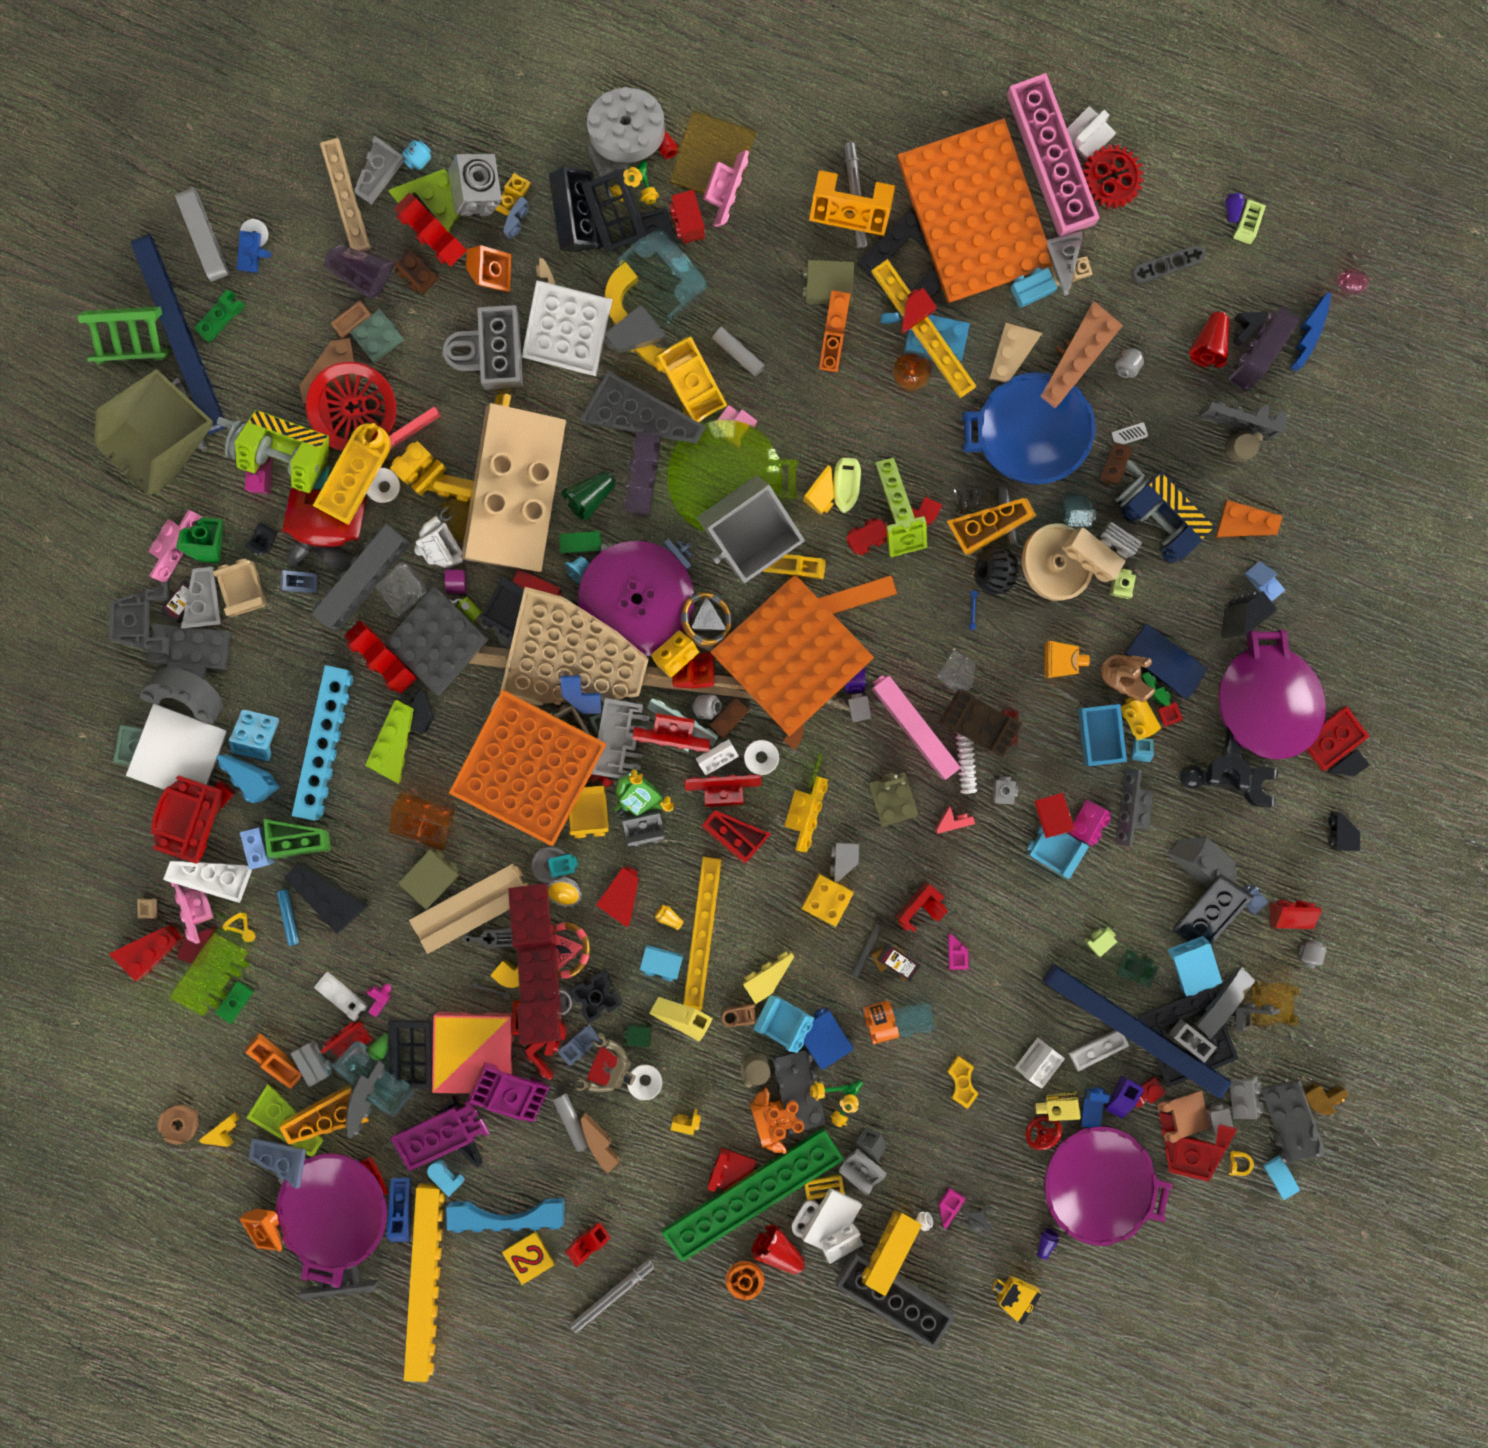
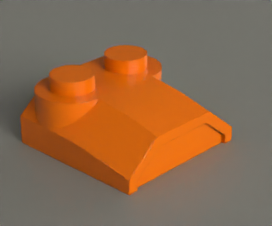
[239,1209,282,1252]

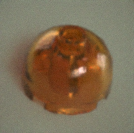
[893,354,932,391]

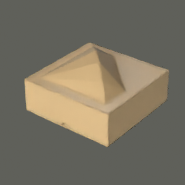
[137,898,157,919]

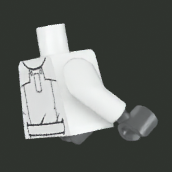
[414,507,470,568]

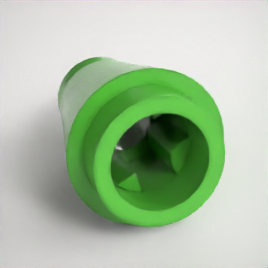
[366,1032,389,1060]

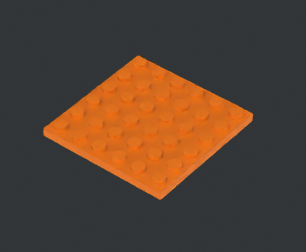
[711,575,874,737]
[449,690,607,847]

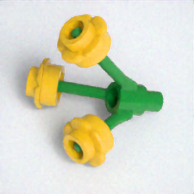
[609,161,659,205]
[810,1080,864,1127]

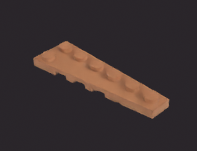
[1040,301,1123,408]

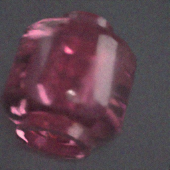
[1337,268,1369,296]

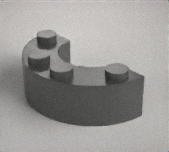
[140,668,223,724]

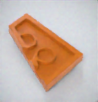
[1215,500,1283,538]

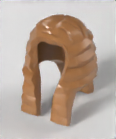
[1101,654,1155,702]

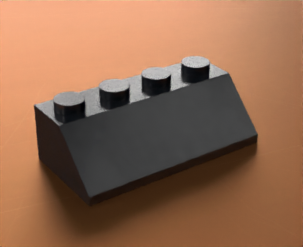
[549,167,603,252]
[1221,591,1278,638]

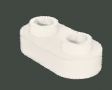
[792,1200,820,1237]

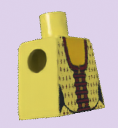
[1035,1091,1081,1121]

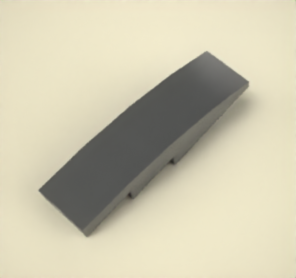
[1195,967,1255,1039]

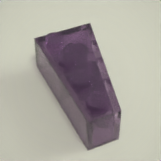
[1228,306,1301,392]
[623,432,661,517]

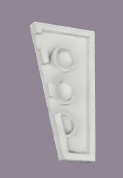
[163,860,252,903]

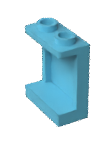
[1027,825,1089,879]
[1167,936,1222,997]
[753,995,814,1053]

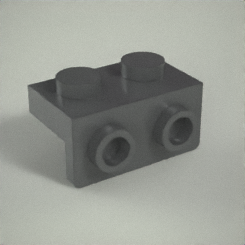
[622,810,665,847]

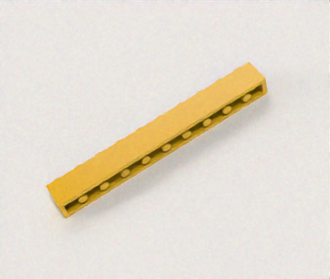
[404,1183,445,1382]

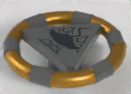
[681,592,732,646]

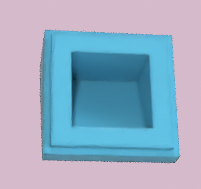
[1132,737,1154,762]

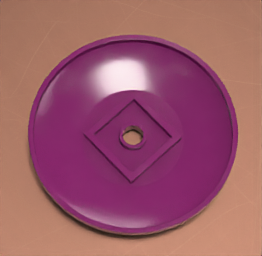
[578,541,694,656]

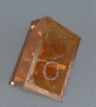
[389,792,455,851]

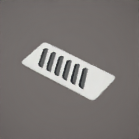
[1112,423,1148,444]

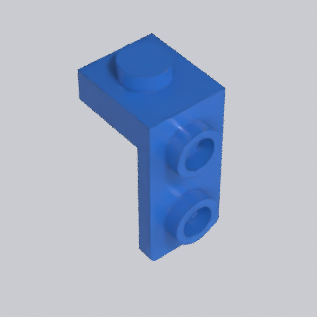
[1081,1087,1110,1128]

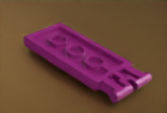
[390,1100,490,1171]

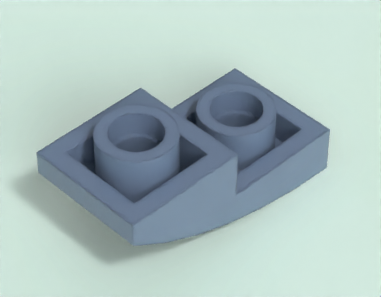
[503,196,529,240]

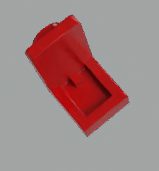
[525,1042,554,1080]

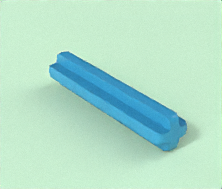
[277,889,299,946]

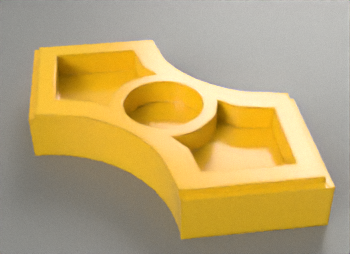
[947,1055,979,1109]

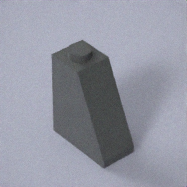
[605,305,667,353]

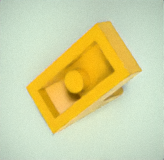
[199,1112,240,1147]

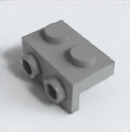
[1230,1077,1263,1119]
[839,1148,887,1195]

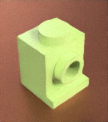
[1109,569,1136,599]
[1084,927,1117,957]

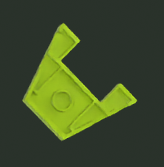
[389,169,461,233]

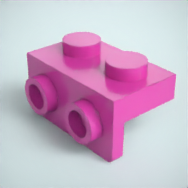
[1069,800,1111,847]

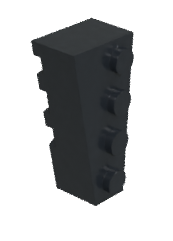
[284,863,370,934]

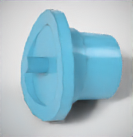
[564,556,589,584]

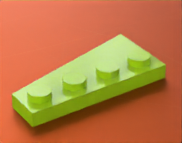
[365,700,414,784]
[247,1084,324,1157]

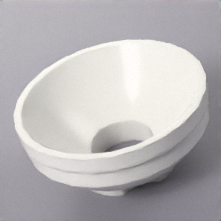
[367,468,400,503]
[744,740,779,775]
[627,1064,662,1100]

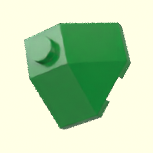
[176,518,223,563]

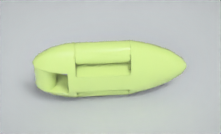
[833,457,861,513]

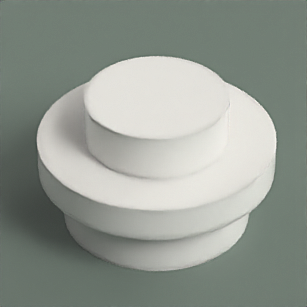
[916,1211,933,1231]

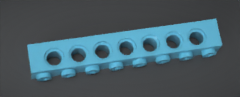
[292,665,353,821]

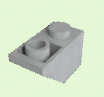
[830,842,859,882]

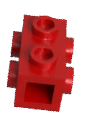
[845,518,888,556]

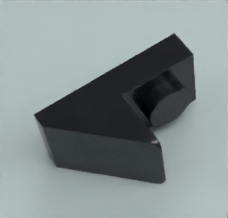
[1232,312,1269,347]

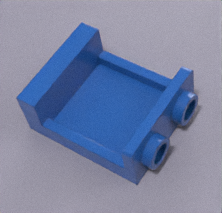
[804,1008,854,1070]

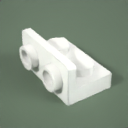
[696,740,739,775]
[819,1223,863,1264]

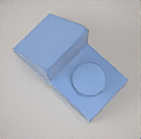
[1244,561,1285,601]

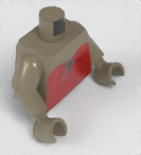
[575,1033,636,1092]

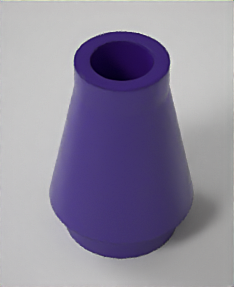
[1225,193,1245,223]
[1037,1228,1059,1260]

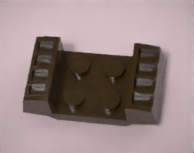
[939,688,1022,758]

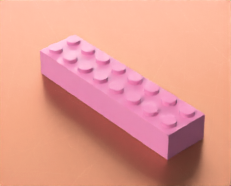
[1006,73,1100,237]

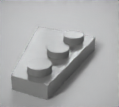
[181,567,221,629]

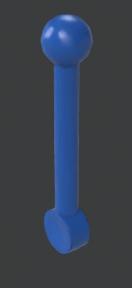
[969,590,978,630]

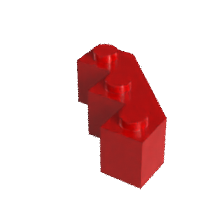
[393,193,467,267]
[344,620,417,694]

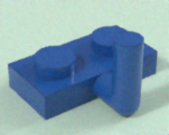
[237,230,272,273]

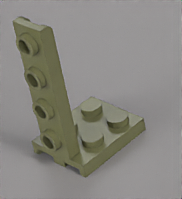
[868,772,919,827]

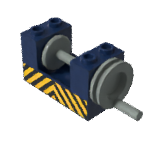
[1115,460,1216,563]

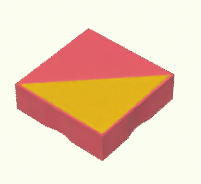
[432,1011,514,1093]

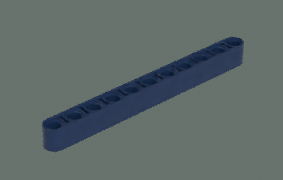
[131,234,227,435]
[1042,964,1232,1099]

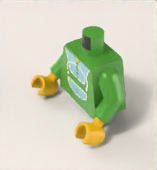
[614,769,675,817]

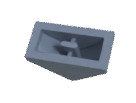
[280,570,317,593]

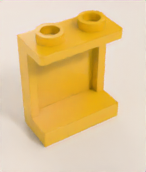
[569,785,610,838]

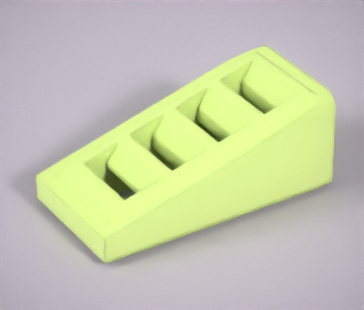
[1233,199,1266,244]

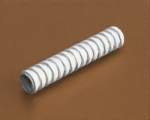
[955,732,978,794]

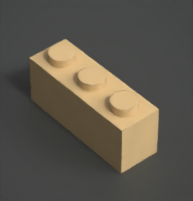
[1062,527,1126,582]

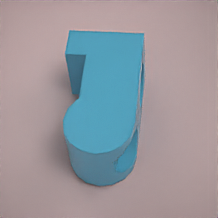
[427,1159,465,1197]

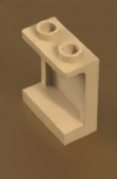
[212,558,268,617]

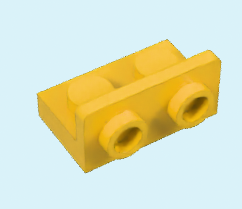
[671,1109,701,1135]

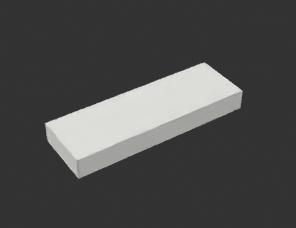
[1068,1030,1129,1071]

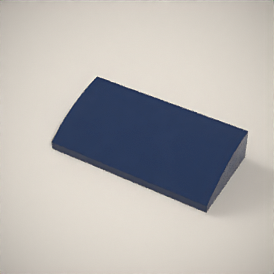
[1123,623,1208,699]

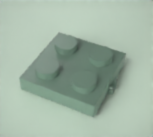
[350,309,404,364]

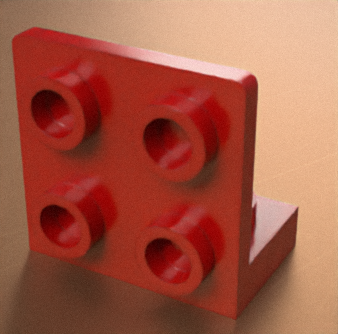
[321,1021,373,1064]
[707,1147,756,1192]

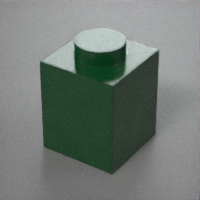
[623,1023,652,1047]

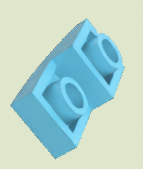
[1263,1155,1300,1200]

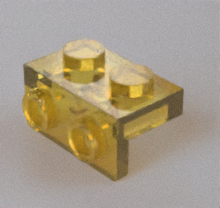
[440,498,470,541]

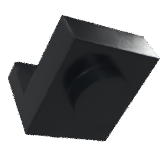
[245,522,277,556]

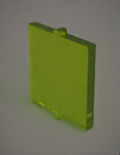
[807,754,823,788]

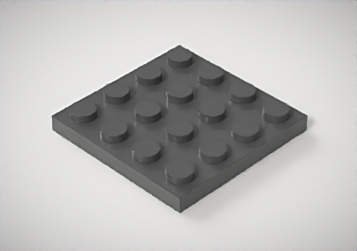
[384,587,489,696]

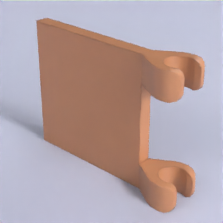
[1157,1090,1210,1143]

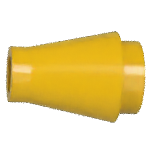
[654,904,684,930]

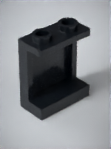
[479,576,525,638]

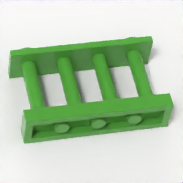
[77,306,170,364]

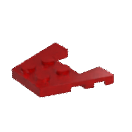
[1159,1111,1237,1182]

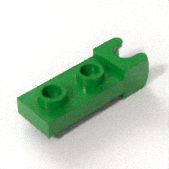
[194,290,245,343]

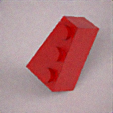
[701,810,771,864]
[109,925,184,981]

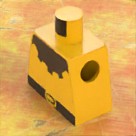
[992,1276,1042,1325]

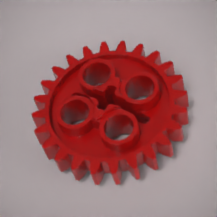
[1083,144,1144,209]

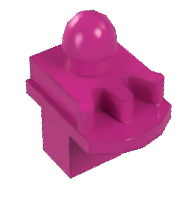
[366,984,391,1017]

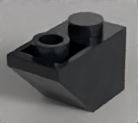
[411,690,434,735]
[1328,811,1360,851]

